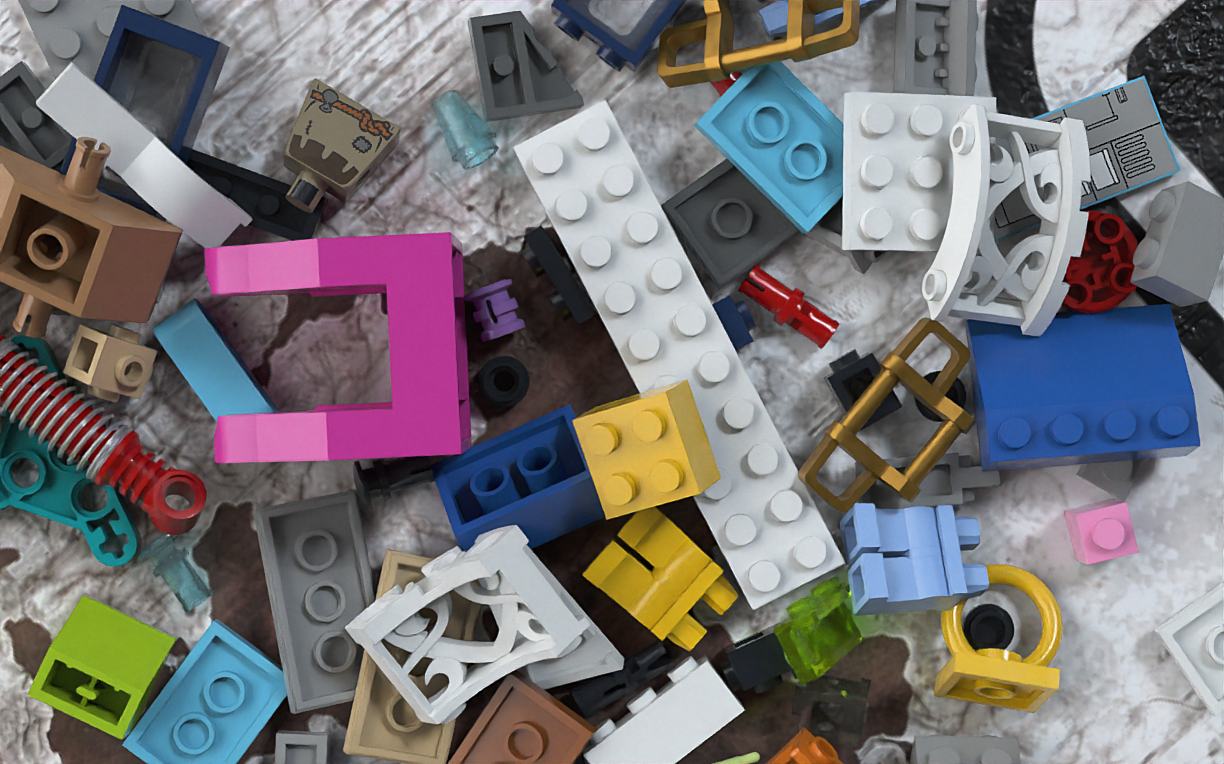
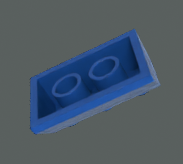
[430,404,605,552]

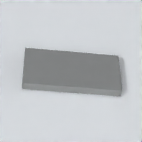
[253,490,376,714]

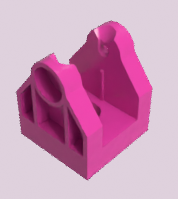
[204,232,472,463]

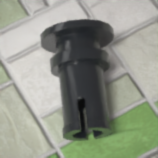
[353,456,435,511]

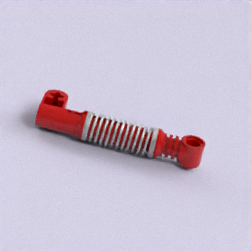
[0,334,207,535]

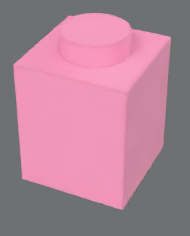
[1064,499,1139,565]

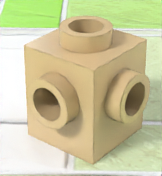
[63,324,157,403]

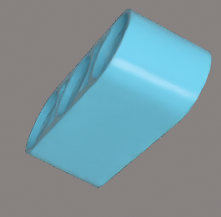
[153,298,279,422]

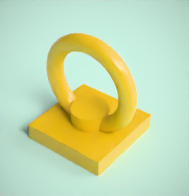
[934,564,1063,713]

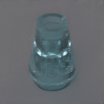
[431,90,499,170]

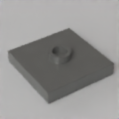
[661,159,801,290]

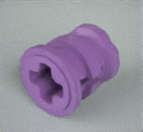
[463,279,526,342]

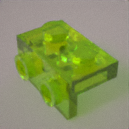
[773,576,864,684]

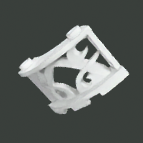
[922,104,1091,337]
[345,525,591,724]

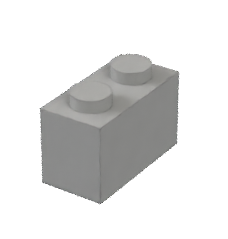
[1130,181,1224,307]

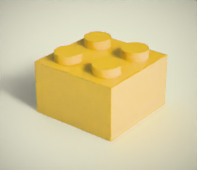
[572,379,721,520]

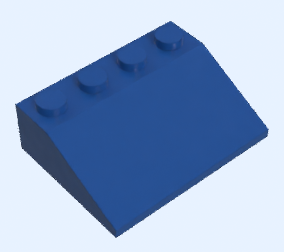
[965,304,1201,472]

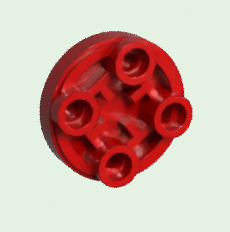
[1061,211,1139,313]

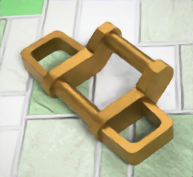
[657,0,860,88]
[798,317,976,512]

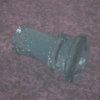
[136,533,213,612]

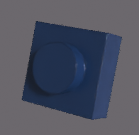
[712,295,757,350]

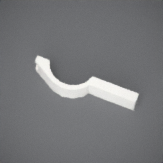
[36,62,253,249]

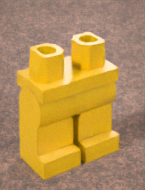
[582,506,739,652]

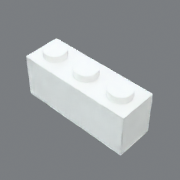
[583,655,745,764]

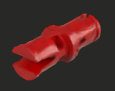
[737,264,839,349]

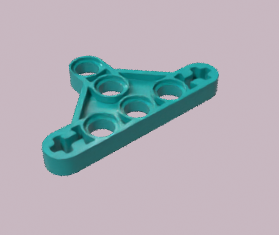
[0,335,142,567]

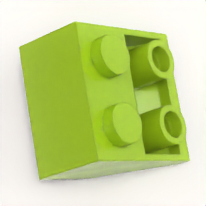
[27,594,177,740]

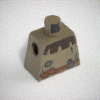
[283,78,401,213]

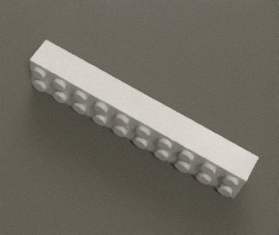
[513,100,845,610]

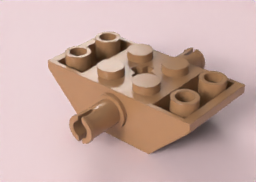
[0,137,183,338]

